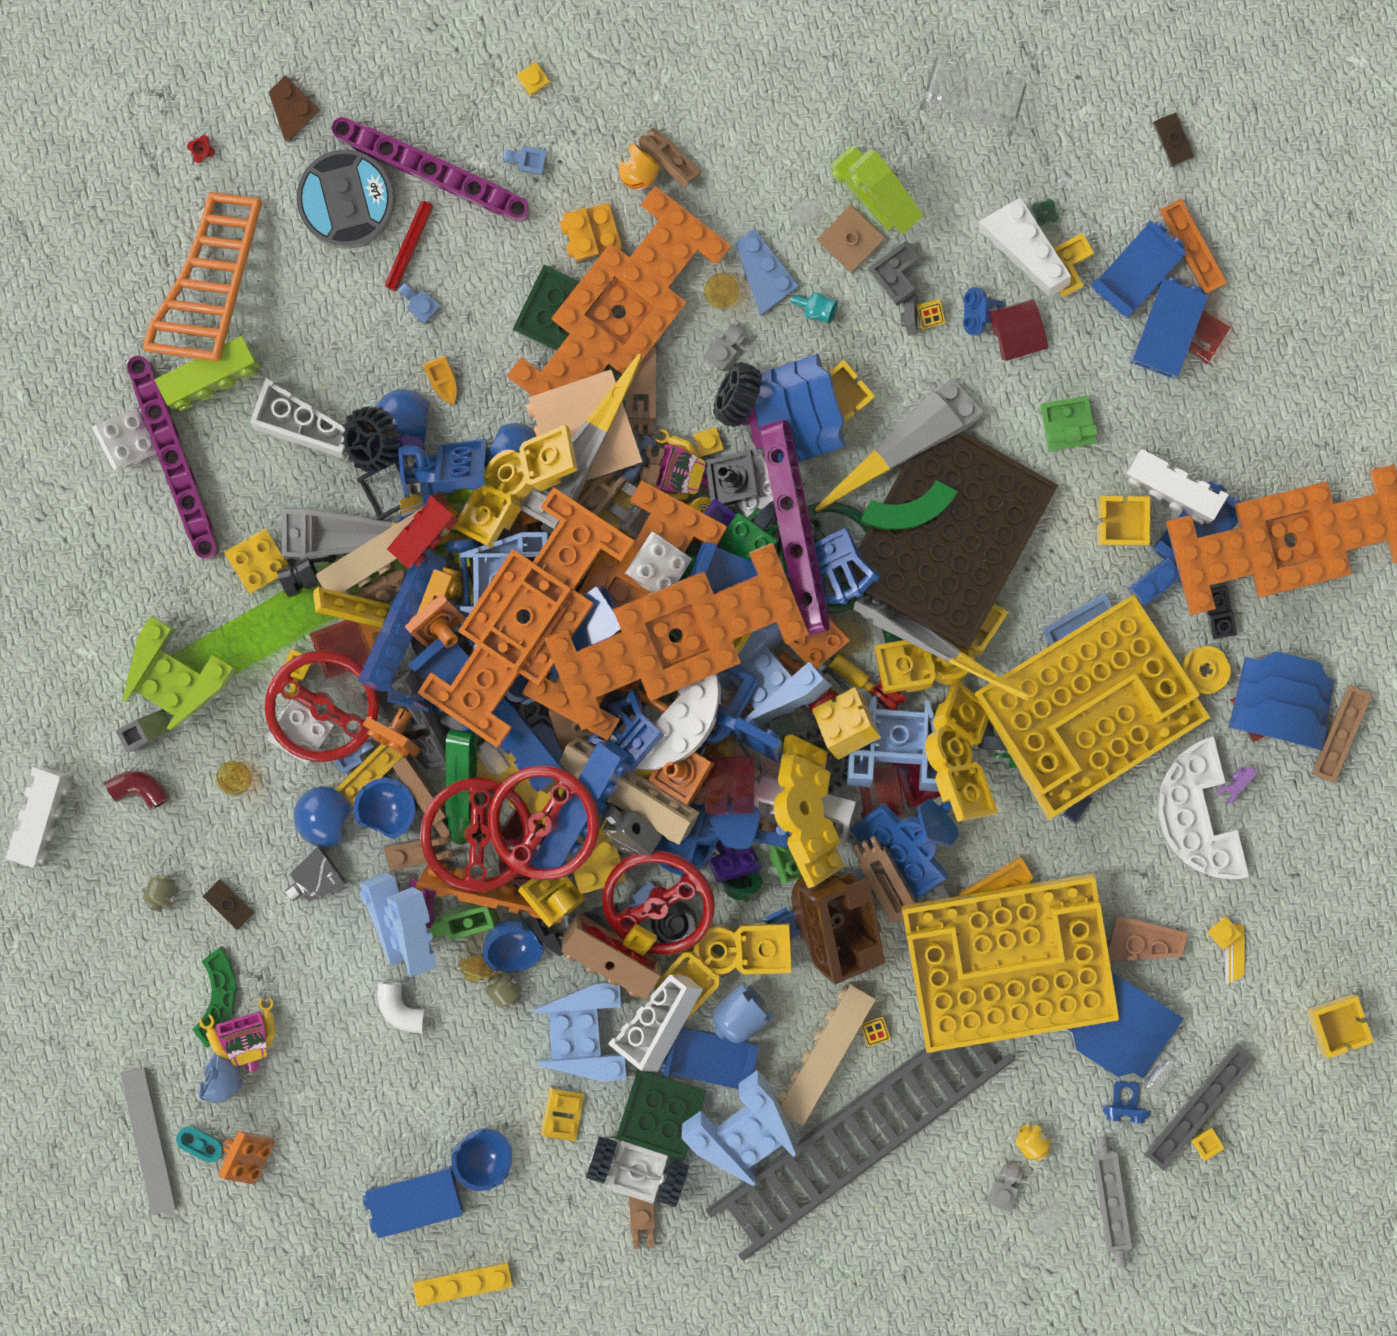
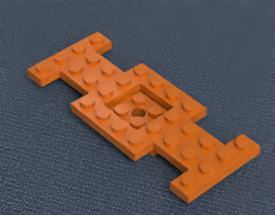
[507,186,731,396]
[1166,464,1397,615]
[522,480,727,740]
[417,487,636,748]
[544,543,809,730]

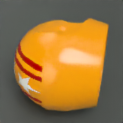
[618,142,661,191]

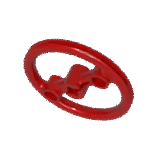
[265,651,379,762]
[488,765,600,880]
[420,777,535,892]
[602,850,715,955]

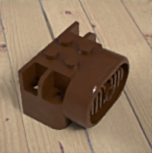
[791,872,885,985]

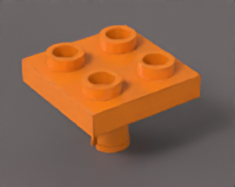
[405,594,465,648]
[781,615,850,668]
[363,708,420,757]
[648,751,714,805]
[218,1131,275,1185]

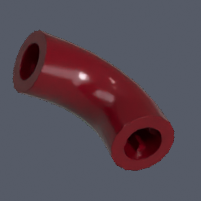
[104,771,171,810]

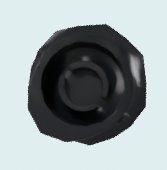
[651,901,698,943]

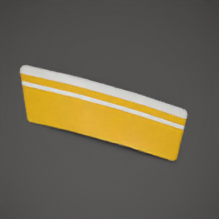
[400,491,450,516]
[1225,924,1245,984]

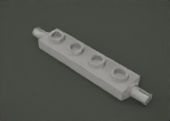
[1092,1136,1132,1268]

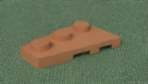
[1108,915,1188,962]

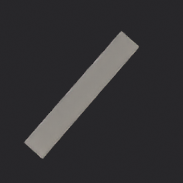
[120,1067,177,1215]

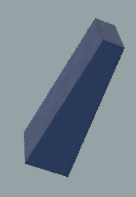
[1062,796,1093,824]

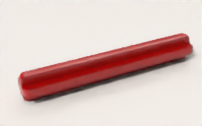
[385,201,433,291]

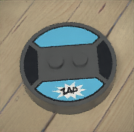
[296,150,395,249]

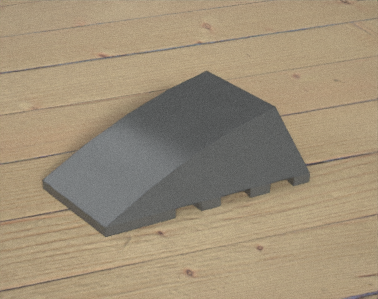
[361,669,446,769]

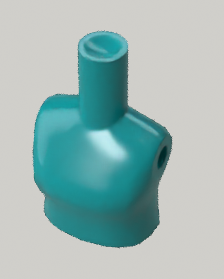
[791,292,838,324]

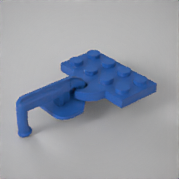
[654,775,791,864]

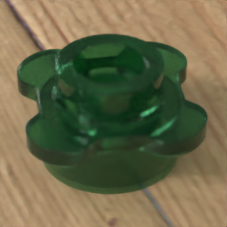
[1032,199,1059,226]

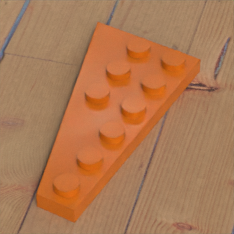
[415,860,562,923]

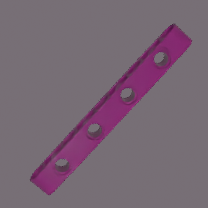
[331,117,530,222]
[127,355,219,560]
[761,420,830,637]

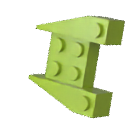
[829,146,924,235]
[122,616,237,730]

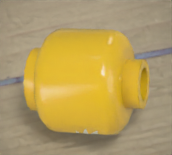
[1015,1124,1051,1161]

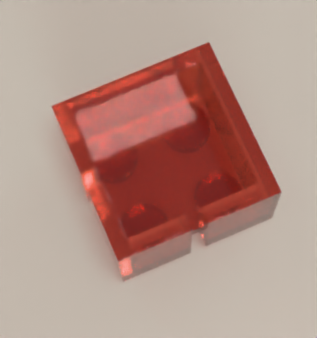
[309,620,370,680]
[705,757,755,814]

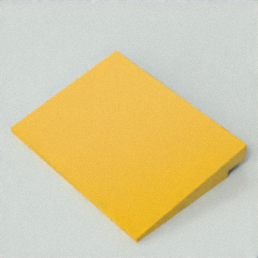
[974,594,1211,820]
[901,873,1119,1053]

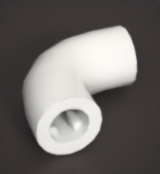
[377,981,425,1034]

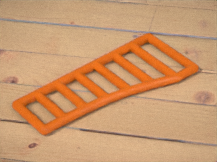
[143,192,262,361]

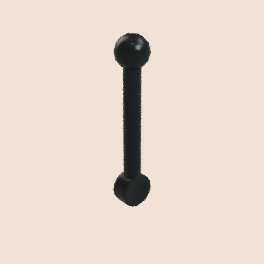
[287,554,337,567]

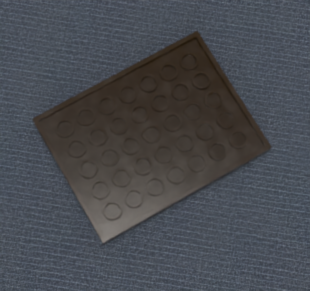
[840,431,1058,651]

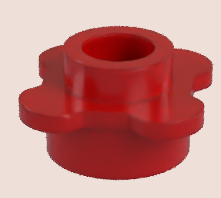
[187,135,215,163]

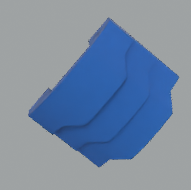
[754,354,846,463]
[1228,651,1335,751]
[1067,972,1183,1078]

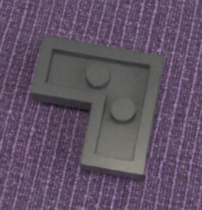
[868,240,922,306]

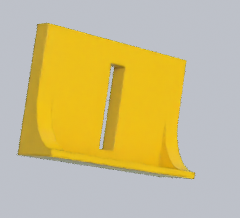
[541,1087,585,1141]

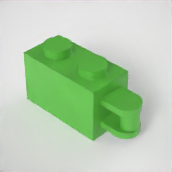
[430,903,500,940]

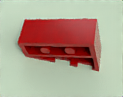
[387,493,460,569]

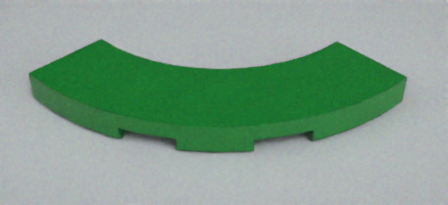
[860,480,958,530]
[192,946,236,1048]

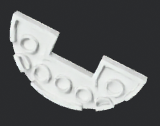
[609,650,721,770]
[1158,736,1249,879]

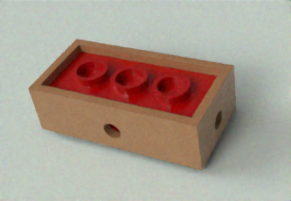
[561,912,661,1000]

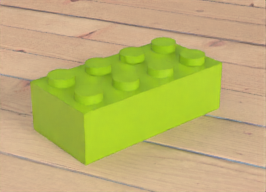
[154,336,262,412]

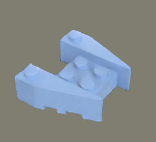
[460,532,548,624]
[717,622,832,727]
[847,696,939,792]
[360,872,437,978]
[535,981,627,1082]
[682,1070,796,1186]

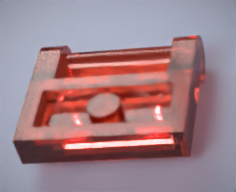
[1188,311,1230,365]
[860,766,905,818]

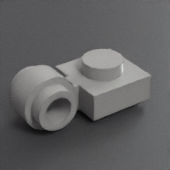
[704,324,747,371]
[987,1162,1023,1212]

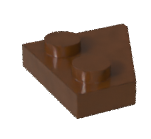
[268,75,320,143]

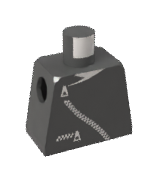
[603,806,662,856]
[285,847,347,902]

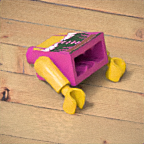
[655,429,709,501]
[199,997,276,1072]

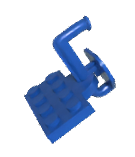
[398,439,488,523]
[704,665,783,764]
[850,800,959,899]

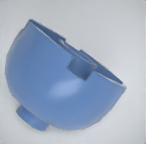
[198,1054,243,1103]

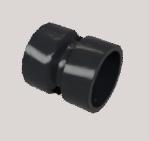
[277,556,321,598]

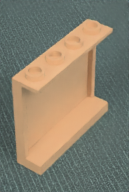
[526,370,643,481]

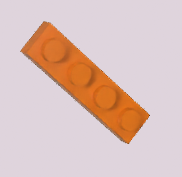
[1159,199,1227,294]

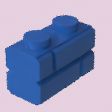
[1127,557,1180,607]

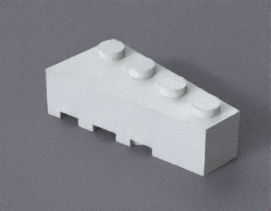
[979,197,1071,297]
[250,378,346,459]
[1124,449,1229,526]
[6,766,71,868]
[754,776,856,854]
[608,974,703,1071]

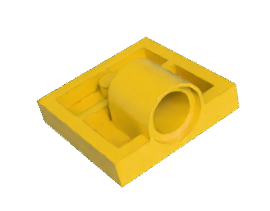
[224,528,289,594]
[518,877,586,927]

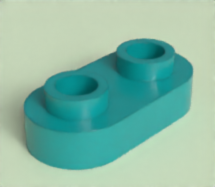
[176,1126,223,1163]

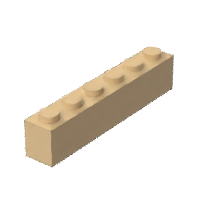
[315,508,453,594]
[559,736,699,845]
[777,983,876,1125]

